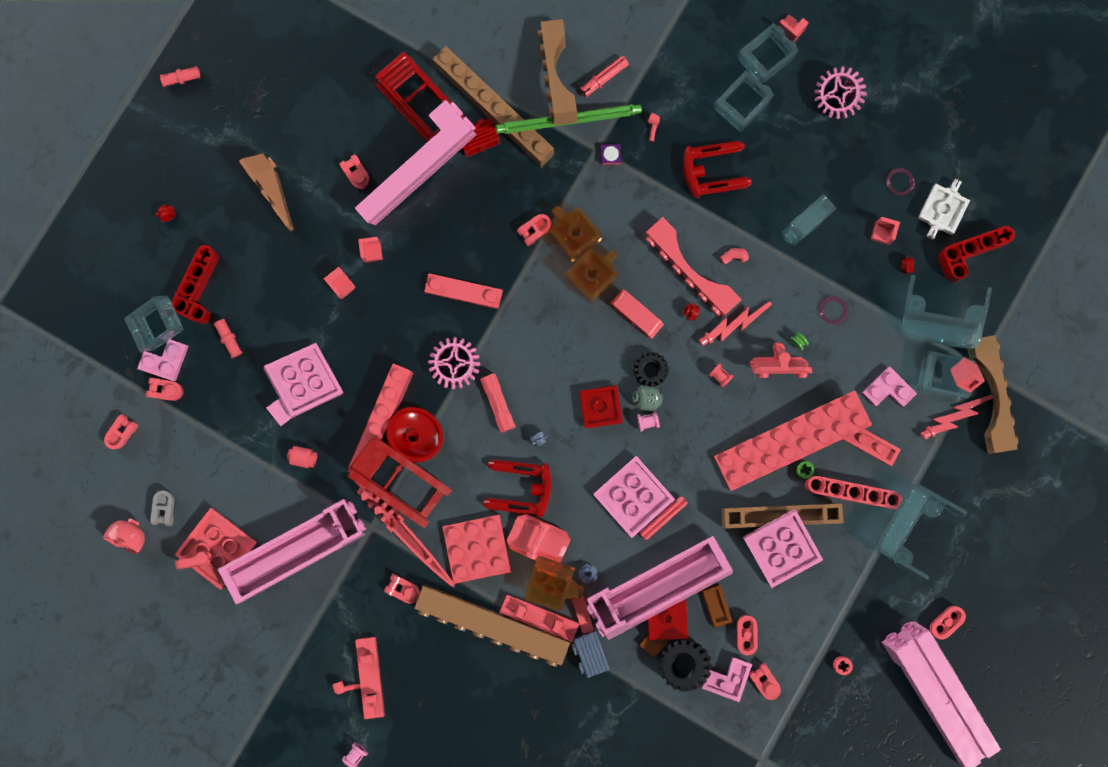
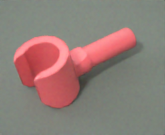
[648,113,660,141]
[333,681,361,694]

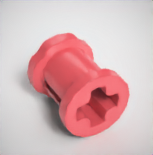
[709,363,734,388]

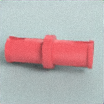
[160,66,201,87]
[213,319,243,358]

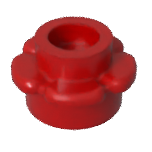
[156,205,175,222]
[902,256,914,275]
[683,303,700,321]

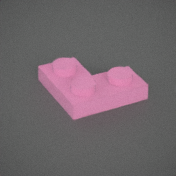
[137,339,189,382]
[861,366,917,408]
[701,657,752,702]

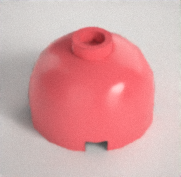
[103,519,145,555]

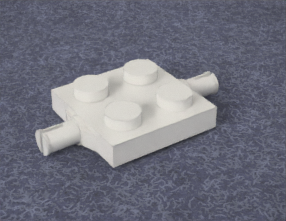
[918,179,970,239]

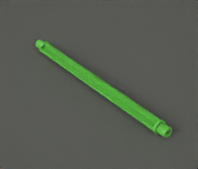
[496,104,642,134]

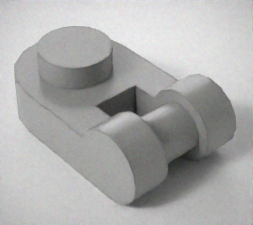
[151,490,175,526]

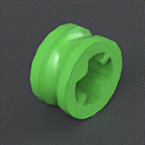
[790,332,809,351]
[795,461,815,479]

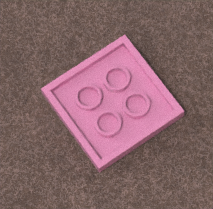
[263,343,343,418]
[593,456,675,538]
[743,509,823,588]

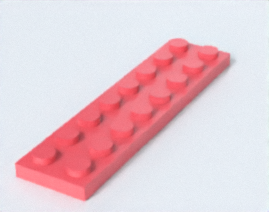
[714,390,872,491]

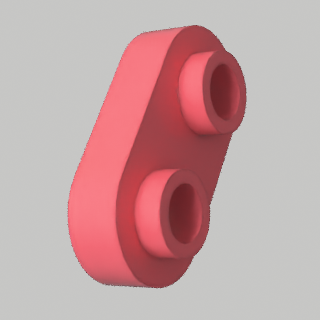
[929,606,966,639]
[737,615,758,655]

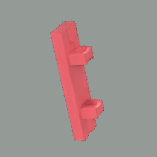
[500,594,579,642]
[355,637,385,719]

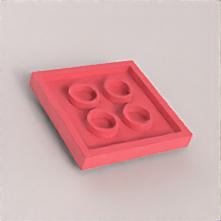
[175,508,258,590]
[443,515,511,584]

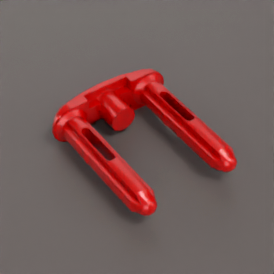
[683,141,752,199]
[483,460,552,519]

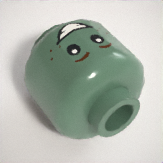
[633,385,663,411]

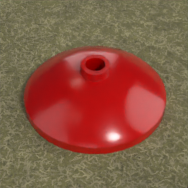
[386,407,443,463]

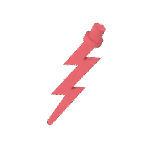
[699,302,772,346]
[920,395,993,440]

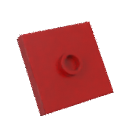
[579,385,623,429]
[648,599,689,640]

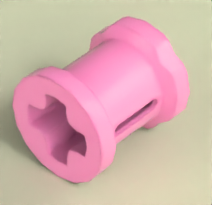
[637,411,660,432]
[342,742,368,767]

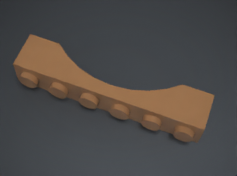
[538,19,577,125]
[966,335,1018,454]
[721,504,843,528]

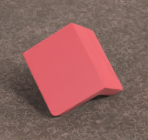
[776,15,809,43]
[871,217,900,245]
[358,237,383,263]
[324,267,355,299]
[950,357,985,393]

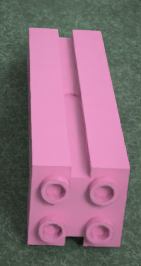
[355,100,477,225]
[218,499,366,604]
[586,536,733,640]
[882,621,1001,767]

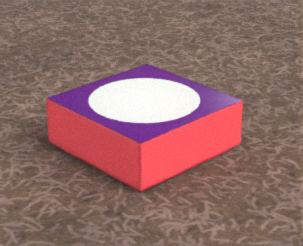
[601,144,621,165]

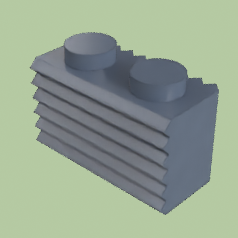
[572,630,610,678]

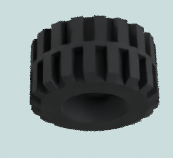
[659,640,712,692]

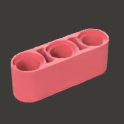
[610,289,664,339]

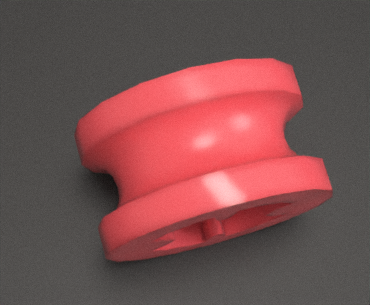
[833,656,853,675]

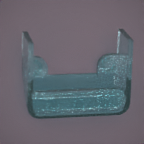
[901,275,992,349]
[877,485,968,582]

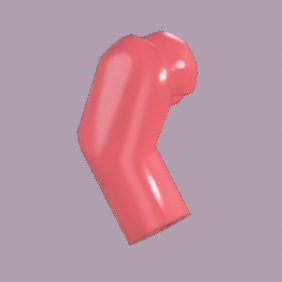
[719,248,749,265]

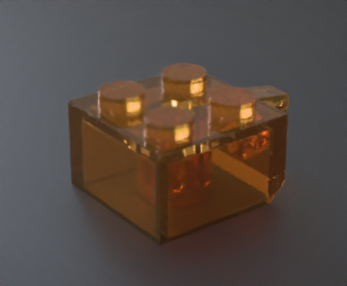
[549,206,602,262]
[565,248,619,304]
[524,556,585,610]

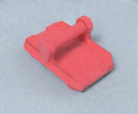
[750,342,812,378]
[506,514,571,567]

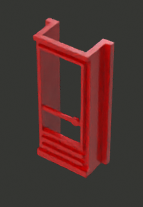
[375,52,465,142]
[348,437,452,528]

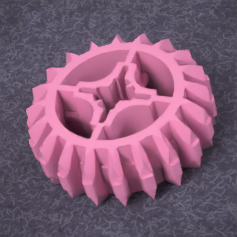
[814,67,867,119]
[428,337,480,389]

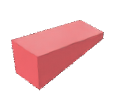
[572,595,594,634]

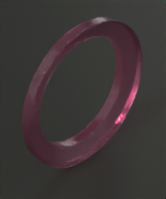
[887,168,915,195]
[820,297,848,324]

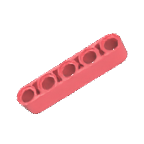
[804,476,903,509]

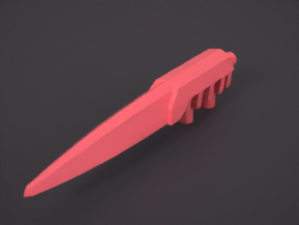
[355,481,455,587]

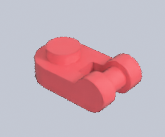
[339,154,370,189]
[516,214,551,246]
[146,378,183,401]
[104,414,138,449]
[175,552,214,570]
[384,573,421,604]
[749,663,781,700]

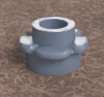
[530,431,548,447]
[579,564,598,584]

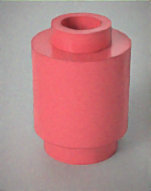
[287,446,317,468]

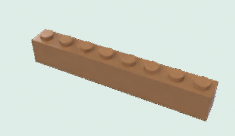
[433,46,554,167]
[415,585,570,667]

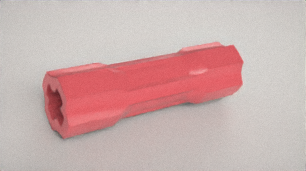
[480,373,516,433]

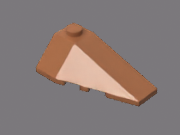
[239,154,294,231]

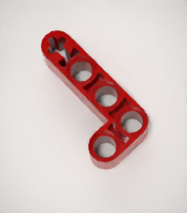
[938,226,1015,283]
[171,245,219,324]

